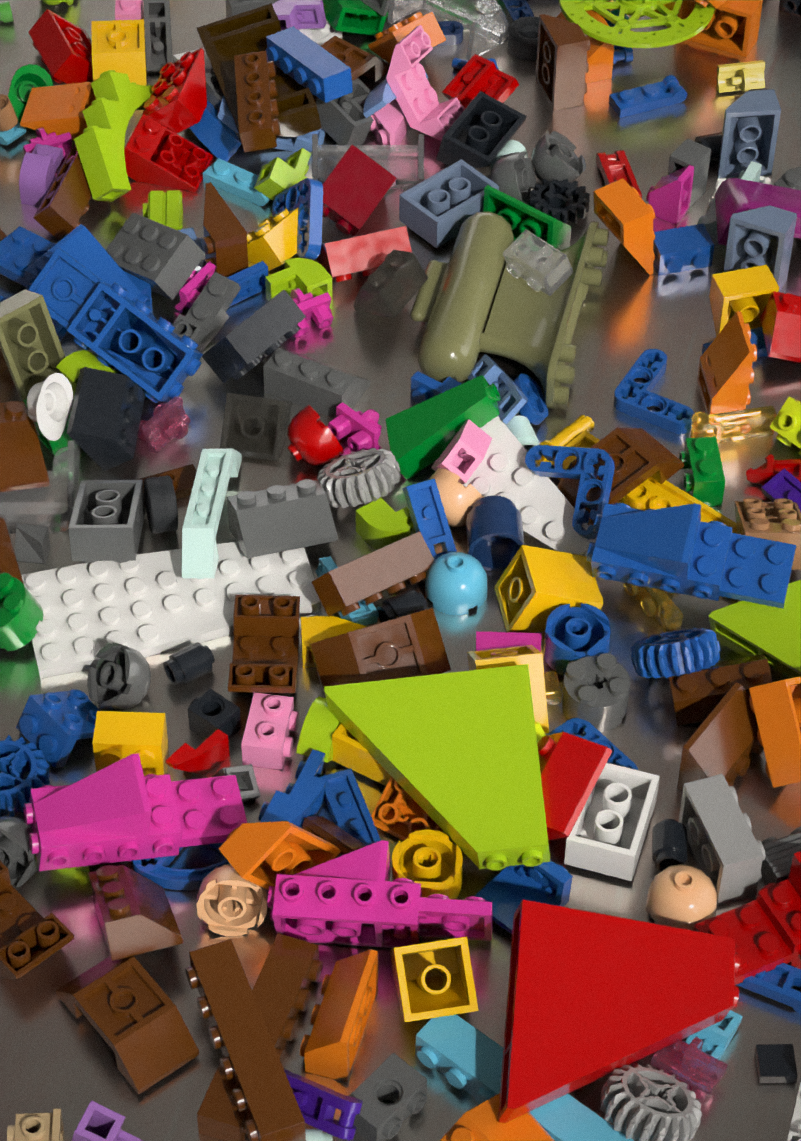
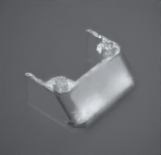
[387,0,510,60]
[312,134,424,193]

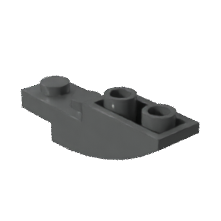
[173,272,241,352]

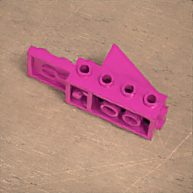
[24,754,247,871]
[268,840,493,948]

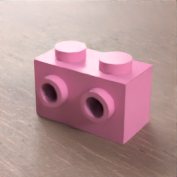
[241,692,299,770]

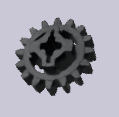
[530,179,590,224]

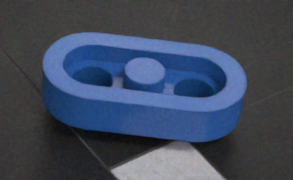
[514,374,549,425]

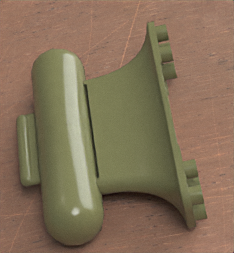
[410,211,609,409]

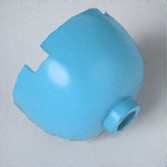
[425,552,487,615]

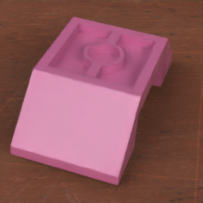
[386,25,465,141]

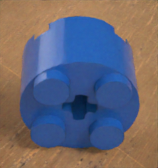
[544,603,611,675]

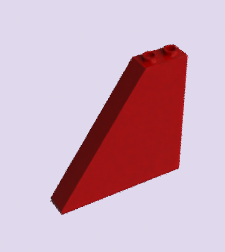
[498,899,740,1123]

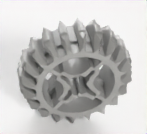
[317,448,401,508]
[600,1063,702,1141]

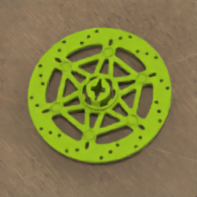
[558,0,715,48]

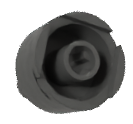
[562,653,630,732]

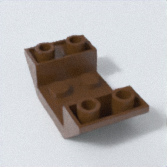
[305,36,390,103]
[557,427,684,526]
[228,595,300,693]
[309,608,451,698]
[0,861,75,980]
[56,956,200,1095]

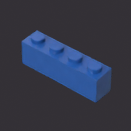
[266,26,353,103]

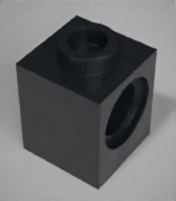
[188,688,241,740]

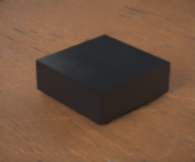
[755,1044,798,1084]

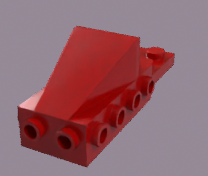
[694,851,801,986]

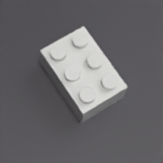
[564,763,660,881]

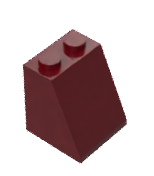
[322,144,397,236]

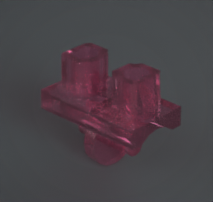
[138,396,191,453]
[651,1037,728,1100]

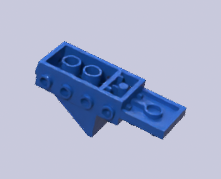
[0,224,153,310]
[28,248,203,403]
[587,503,796,608]

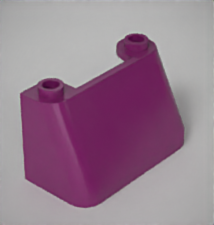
[715,178,801,246]

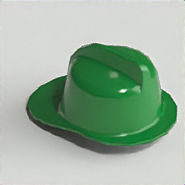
[8,64,53,123]

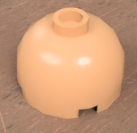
[429,468,483,528]
[196,864,267,936]
[646,864,717,931]

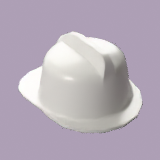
[27,373,73,441]

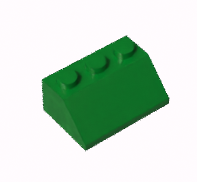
[483,185,572,254]

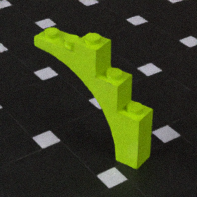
[74,70,153,202]

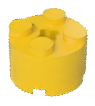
[392,829,463,899]

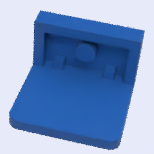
[16,689,100,768]
[474,860,573,934]

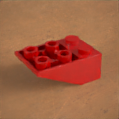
[142,48,207,134]
[124,114,213,192]

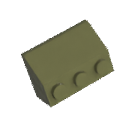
[0,289,65,401]

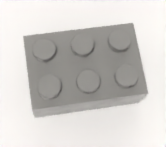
[678,774,766,907]

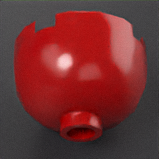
[287,404,344,467]

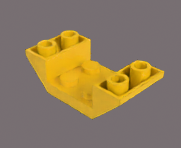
[91,19,147,86]

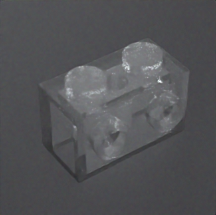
[502,229,573,296]

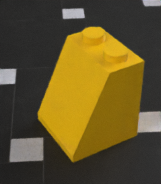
[494,545,604,633]
[467,645,549,734]
[390,937,478,1022]

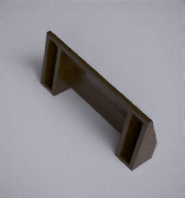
[197,3,322,137]

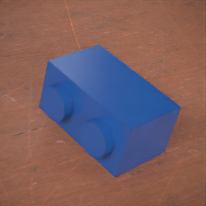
[653,224,715,276]

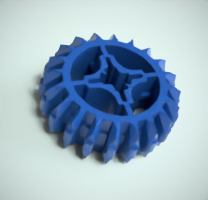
[631,628,721,679]
[0,735,50,817]

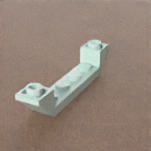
[182,449,242,579]

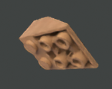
[734,498,801,570]

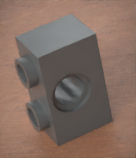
[349,1053,428,1141]

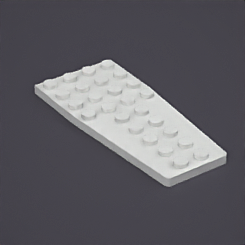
[21,542,321,679]

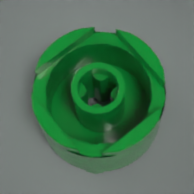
[0,573,44,651]

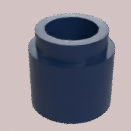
[466,496,525,571]

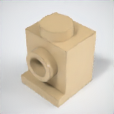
[7,1108,64,1141]

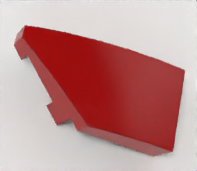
[746,454,801,485]
[166,729,230,775]

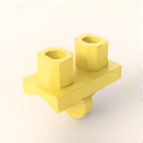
[717,60,765,93]

